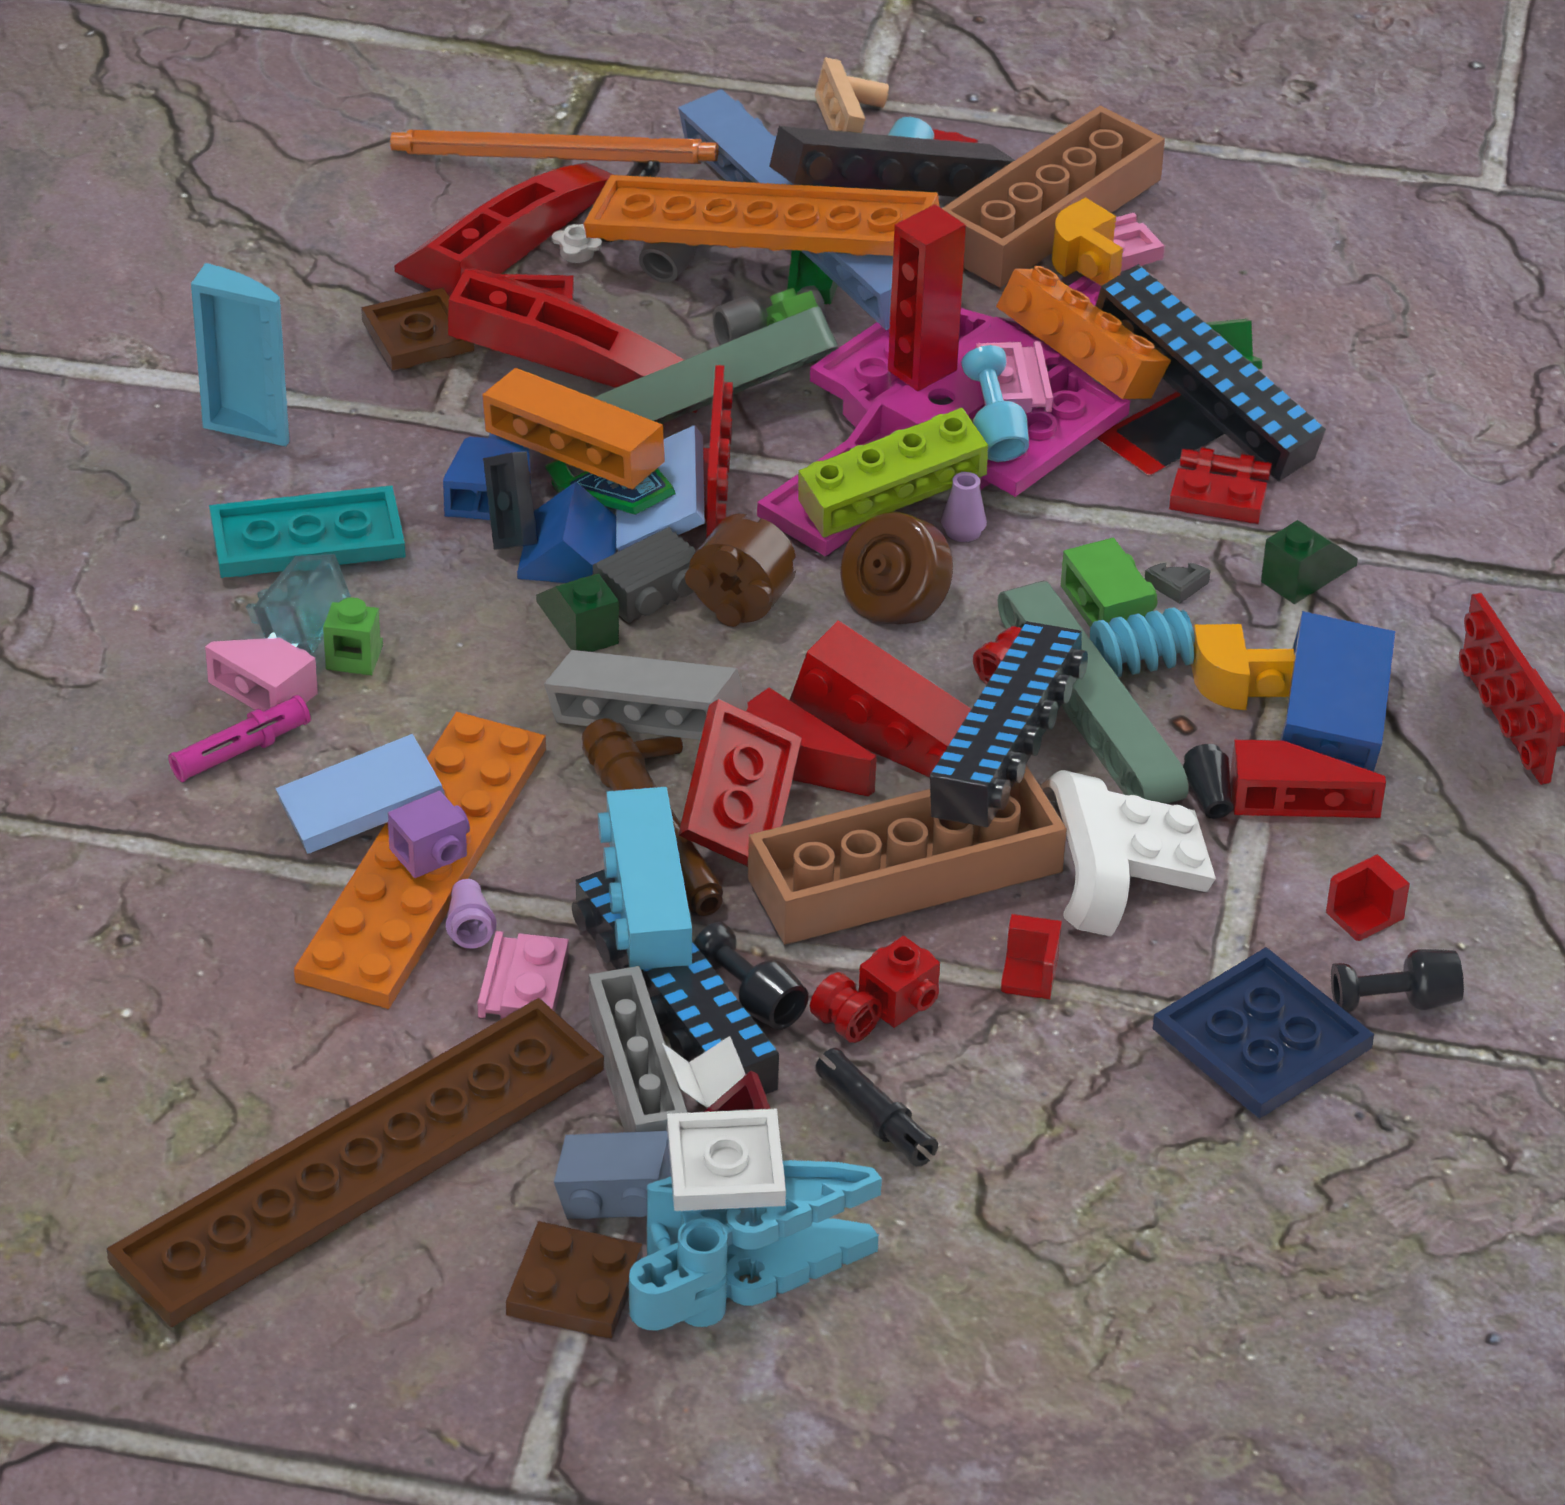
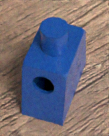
[443,433,531,520]

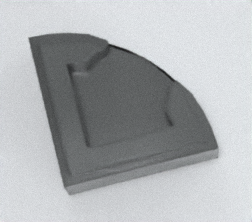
[1144,563,1211,604]

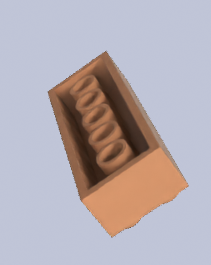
[942,105,1165,288]
[748,765,1067,945]

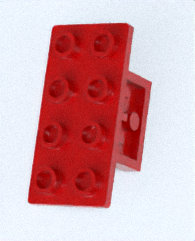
[703,365,733,539]
[1459,593,1565,785]

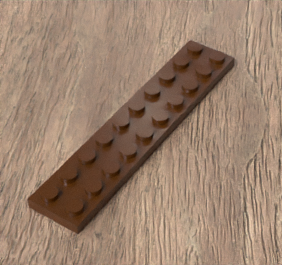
[106,998,604,1328]

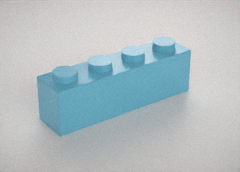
[598,787,692,969]

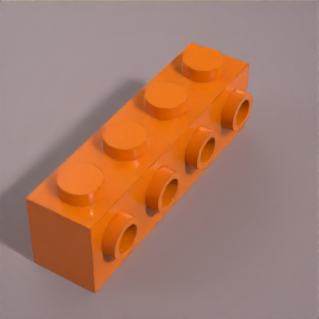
[996,266,1171,399]
[482,367,665,490]

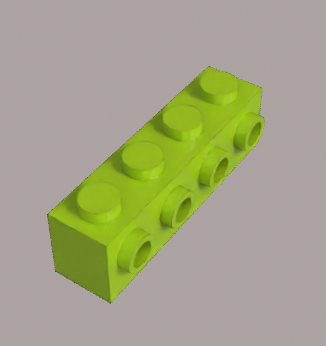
[798,408,988,538]

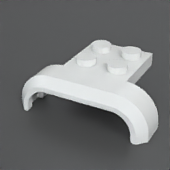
[1040,770,1216,936]

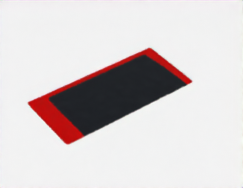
[1096,392,1225,475]

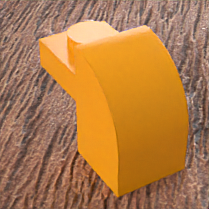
[1052,197,1123,286]
[1191,624,1295,710]

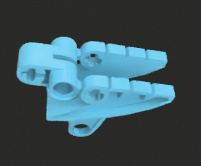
[629,1160,882,1330]

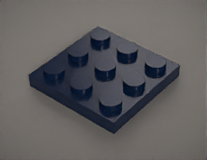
[1152,947,1374,1119]

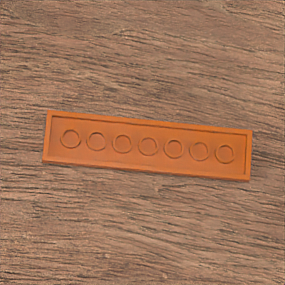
[584,175,940,257]
[294,711,546,1009]

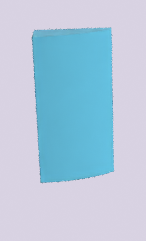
[191,263,289,447]

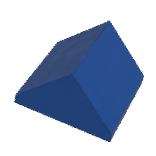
[517,482,617,583]

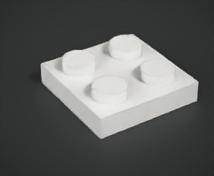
[667,1109,786,1211]

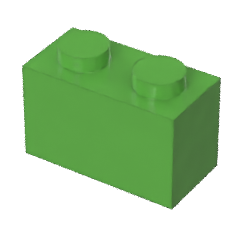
[1060,537,1158,627]

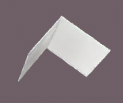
[662,1036,746,1108]

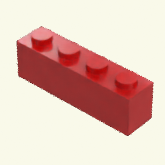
[887,204,966,391]

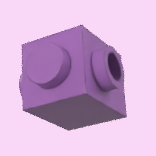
[388,790,470,878]

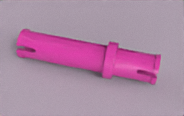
[168,695,311,782]

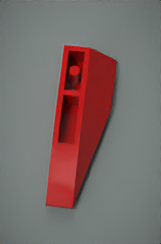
[394,162,614,298]
[448,269,698,413]

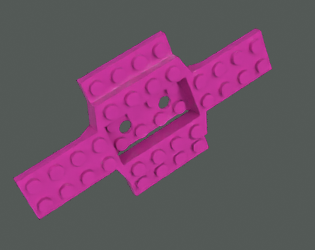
[757,276,1130,557]

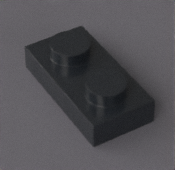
[483,451,537,550]

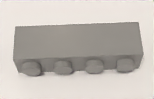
[544,650,748,740]
[589,966,687,1132]

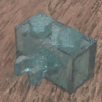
[246,554,351,654]

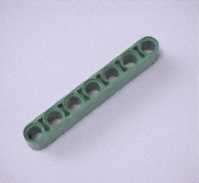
[593,307,839,424]
[997,581,1188,804]

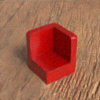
[1326,854,1410,941]
[1001,914,1062,1000]

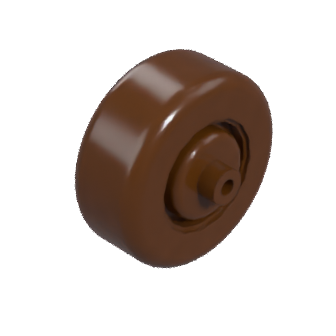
[840,512,953,624]

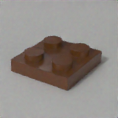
[361,288,475,371]
[505,1221,643,1339]

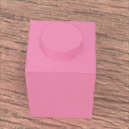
[205,638,318,722]

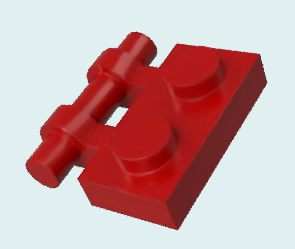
[1169,447,1272,524]

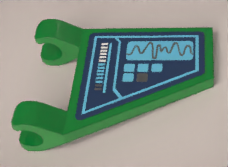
[545,459,676,515]

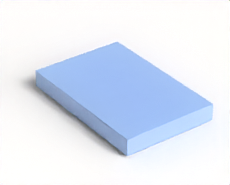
[616,425,705,551]
[276,734,446,854]

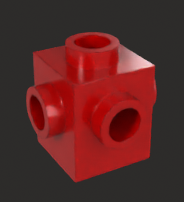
[858,935,940,1028]

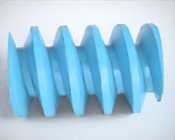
[1090,607,1195,677]

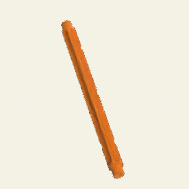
[390,129,719,164]

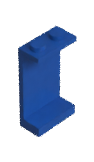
[1280,611,1396,772]

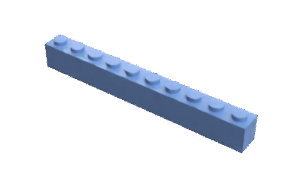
[678,89,893,330]

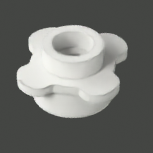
[552,224,602,263]

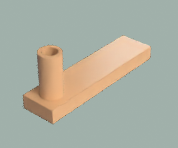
[814,57,889,133]

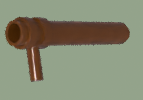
[582,718,723,916]

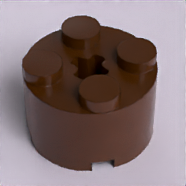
[684,514,796,627]

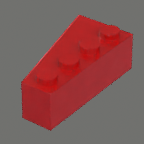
[790,620,971,778]

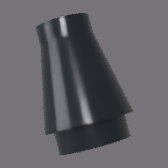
[1183,744,1233,819]

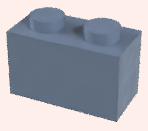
[554,1131,671,1219]

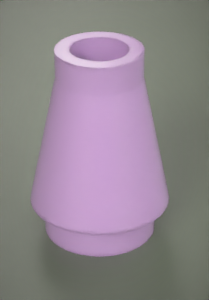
[941,472,987,542]
[446,879,497,949]

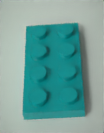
[209,485,406,578]

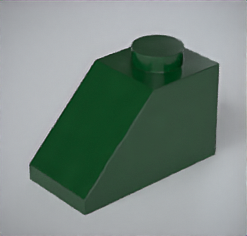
[1261,520,1358,605]
[536,573,619,652]

